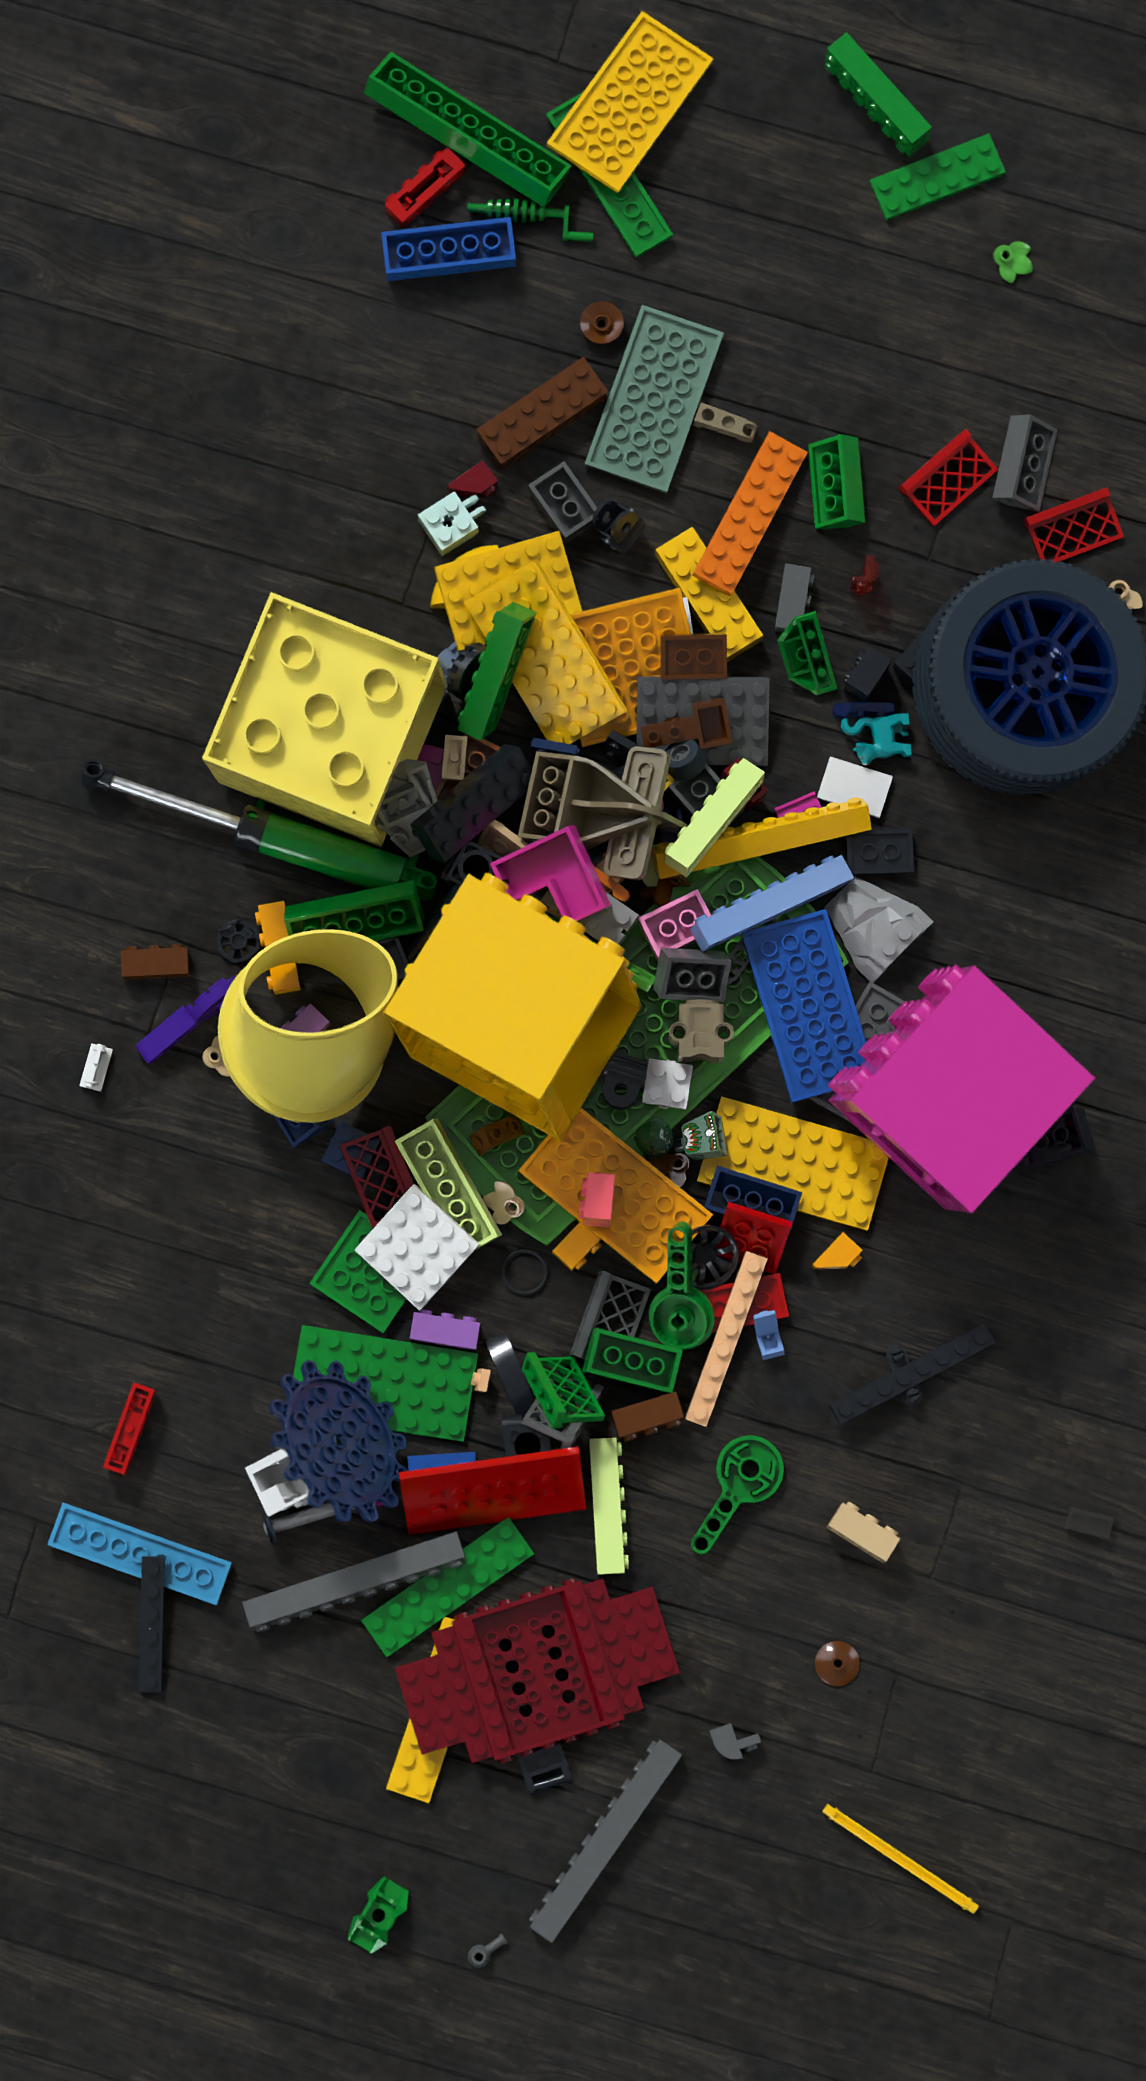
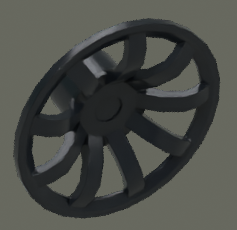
[676,1225,739,1289]

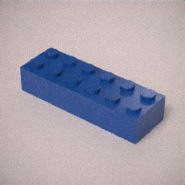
[381,217,516,281]

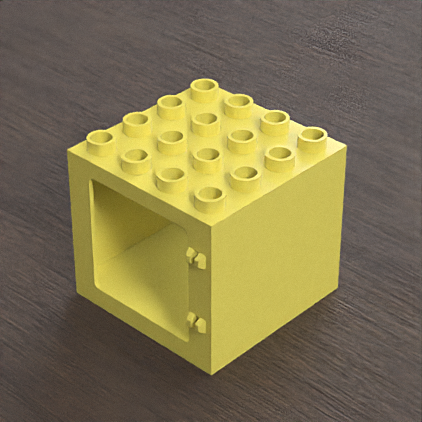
[202,592,447,847]

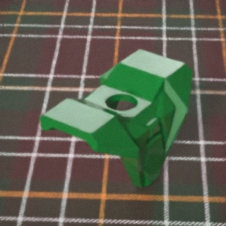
[348,1877,409,1954]

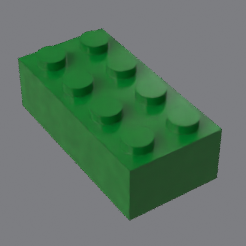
[582,1328,683,1394]

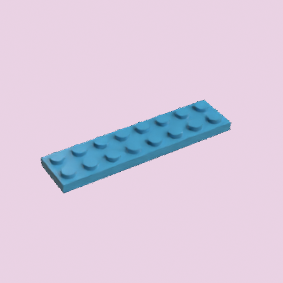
[47,1503,232,1605]

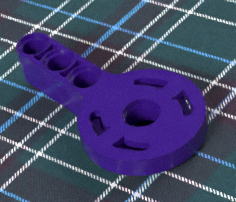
[135,974,238,1065]

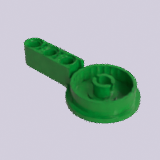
[649,1221,715,1350]

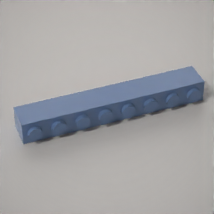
[690,855,854,952]

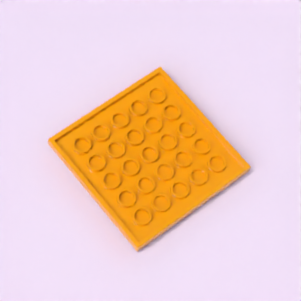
[570,587,691,747]

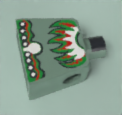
[673,1111,728,1160]

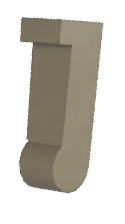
[692,402,758,442]

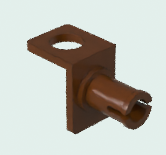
[640,874,691,907]

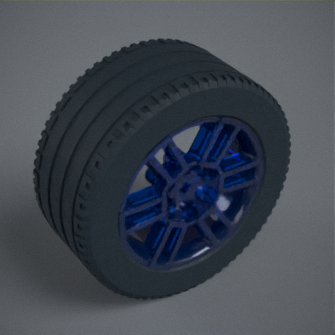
[912,559,1146,795]

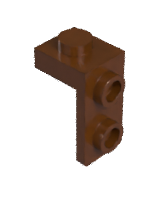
[469,1115,525,1156]

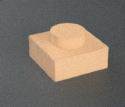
[471,1368,491,1393]

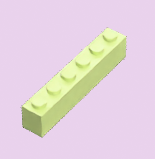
[664,758,765,878]
[589,1438,629,1575]

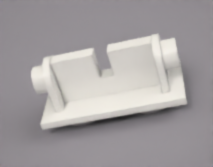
[80,1043,113,1092]

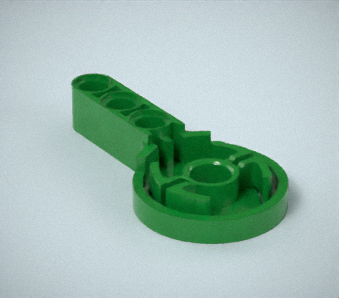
[691,1435,784,1555]

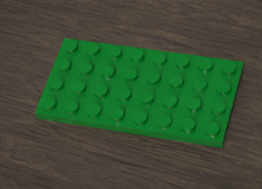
[293,1325,478,1442]

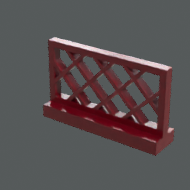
[340,1125,413,1228]

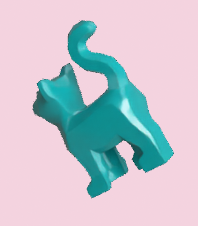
[841,713,911,765]

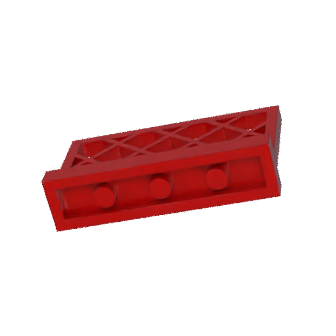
[898,429,998,526]
[1023,487,1124,563]

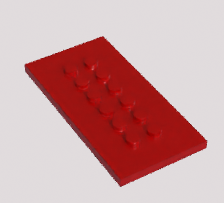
[399,1447,586,1535]

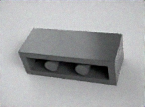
[774,563,814,633]

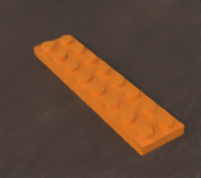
[692,431,807,596]

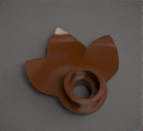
[648,1152,690,1188]

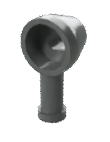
[468,1933,508,1968]

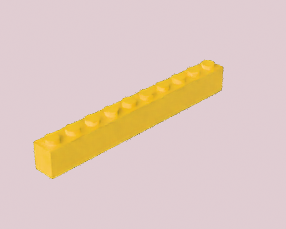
[651,797,872,879]

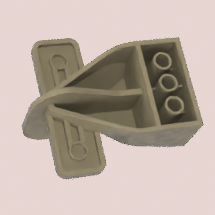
[518,746,689,880]

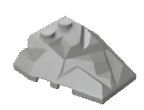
[824,876,933,983]

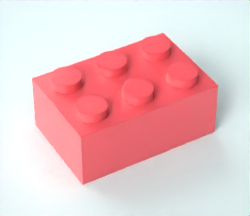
[579,1172,615,1228]

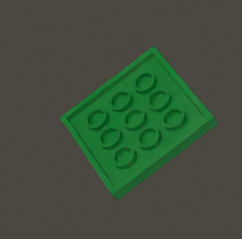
[309,1210,407,1334]

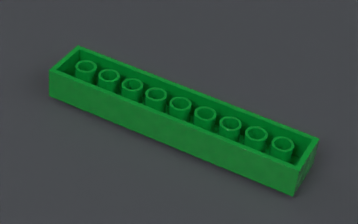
[364,52,572,207]

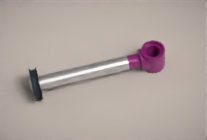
[262,1501,383,1543]

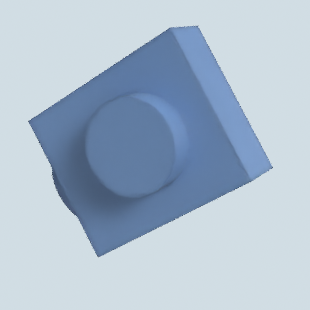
[753,1310,785,1360]

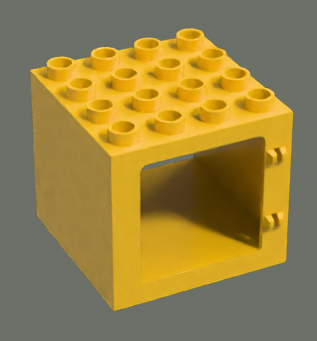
[384,873,642,1142]

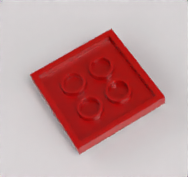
[715,1202,792,1274]

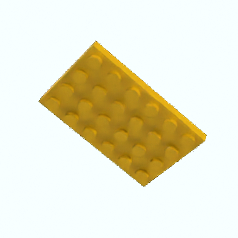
[434,531,582,651]

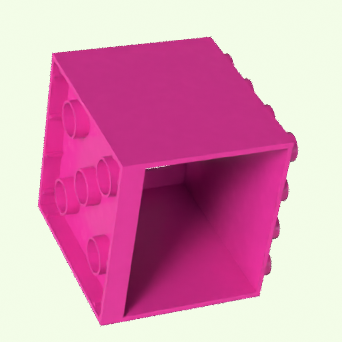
[828,965,1095,1213]

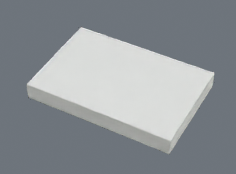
[817,757,893,819]

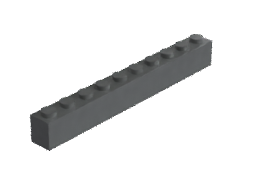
[242,1532,467,1633]
[529,1739,682,1943]

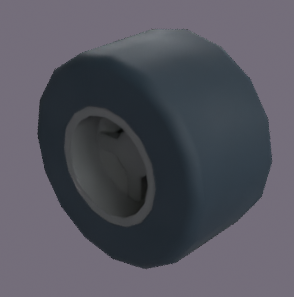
[665,740,706,781]

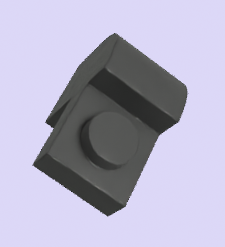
[709,1723,761,1759]

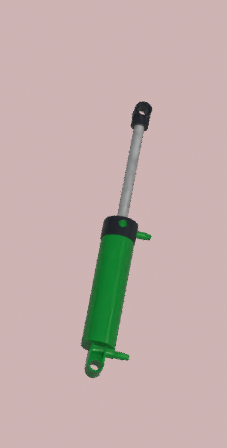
[81,760,438,901]

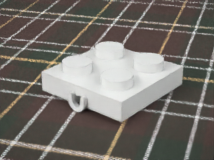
[642,1058,693,1110]

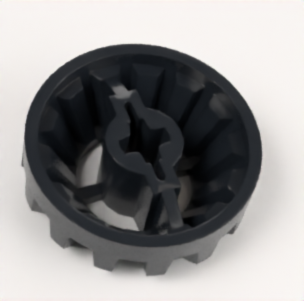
[446,643,487,702]

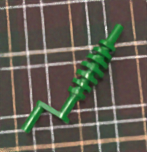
[467,198,594,242]

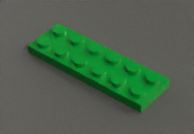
[869,134,1006,221]

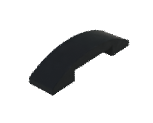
[485,1332,534,1421]

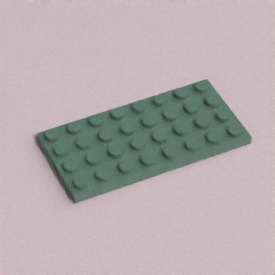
[585,305,724,494]

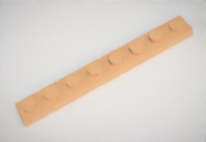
[685,1251,767,1427]

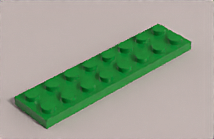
[546,92,673,258]
[361,1518,534,1657]

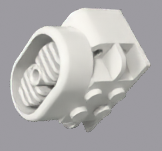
[245,1438,341,1517]

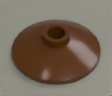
[580,301,624,344]
[815,1641,860,1686]

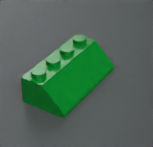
[808,434,865,529]

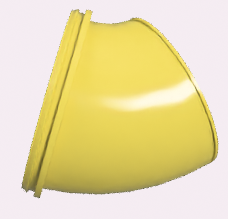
[218,930,398,1123]

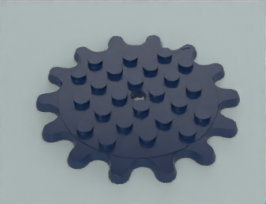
[269,1360,407,1522]

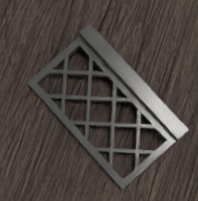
[570,1271,651,1360]
[522,1372,604,1449]

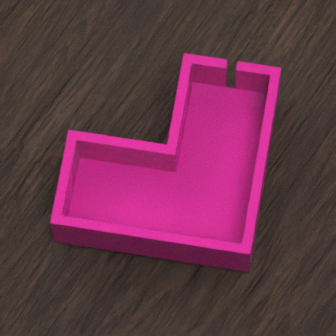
[490,825,612,922]

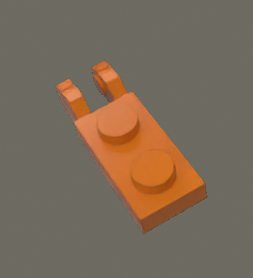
[594,866,630,902]

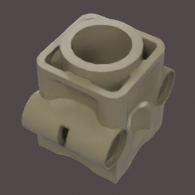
[668,1000,734,1063]

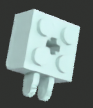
[418,491,486,556]

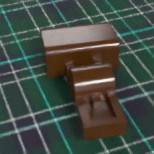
[640,698,733,749]

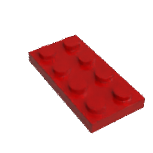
[700,1273,789,1334]

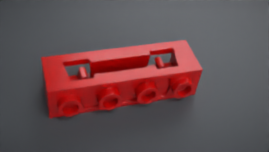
[385,147,466,229]
[103,1382,157,1476]

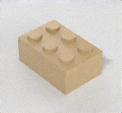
[826,1502,900,1563]

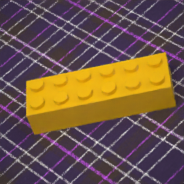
[655,527,763,662]

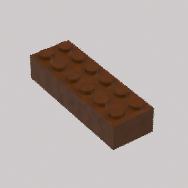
[476,357,608,471]

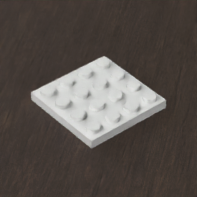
[355,1184,480,1311]

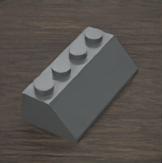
[992,415,1058,512]

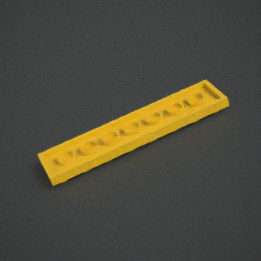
[386,1617,454,1803]

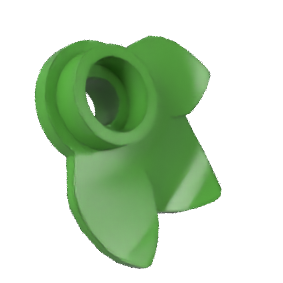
[993,242,1033,283]

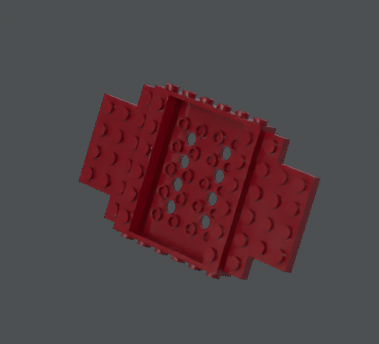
[395,1578,680,1764]

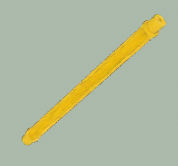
[822,1804,979,1914]

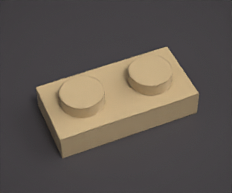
[442,735,467,781]

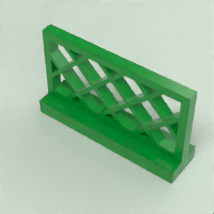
[522,1352,605,1429]

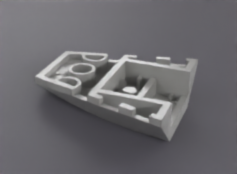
[374,759,437,857]

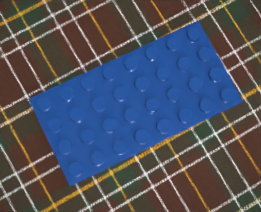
[741,909,866,1103]

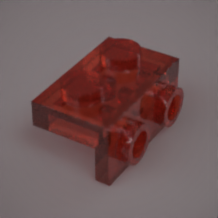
[850,555,879,594]

